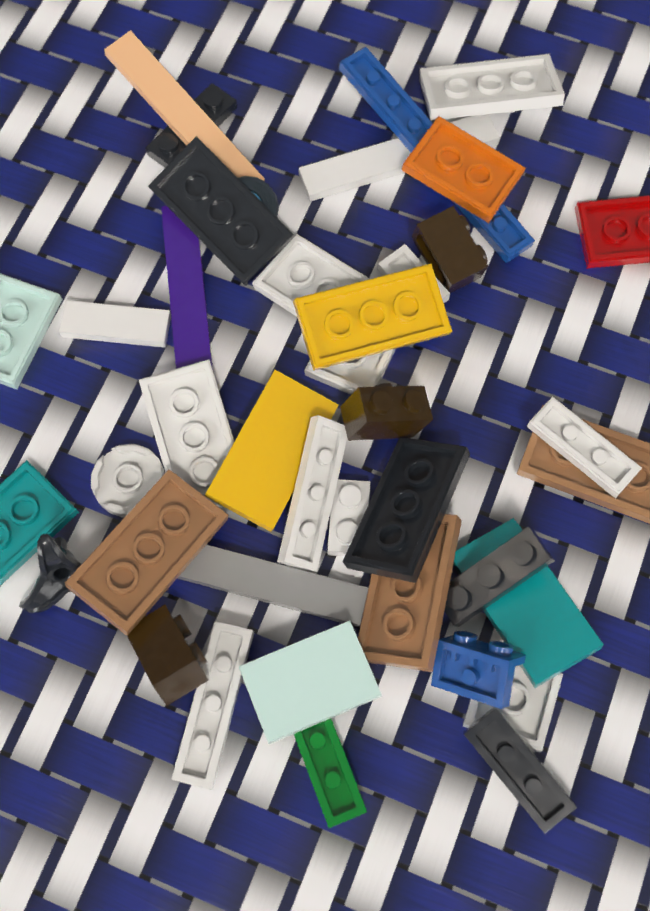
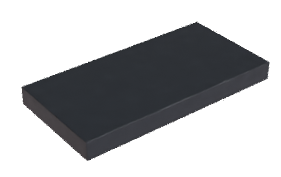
[148,136,295,286]
[342,437,470,583]

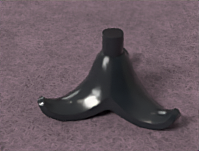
[19,534,82,613]

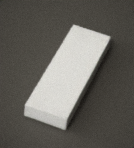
[59,300,171,348]
[527,396,642,499]

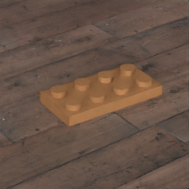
[517,405,650,524]
[65,469,228,636]
[358,514,462,672]

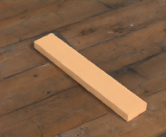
[104,30,265,181]

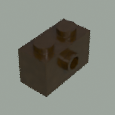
[411,206,488,293]
[340,383,433,441]
[127,605,209,706]

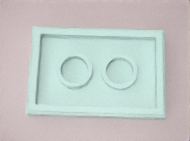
[0,274,63,389]
[238,621,382,744]

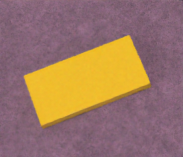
[293,264,452,371]
[205,370,339,532]

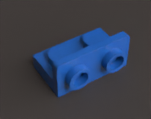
[431,631,526,709]

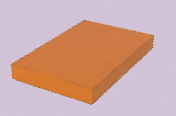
[402,116,526,223]

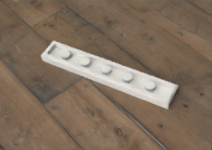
[299,114,500,202]

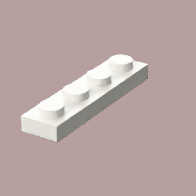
[277,415,347,572]
[171,621,254,790]

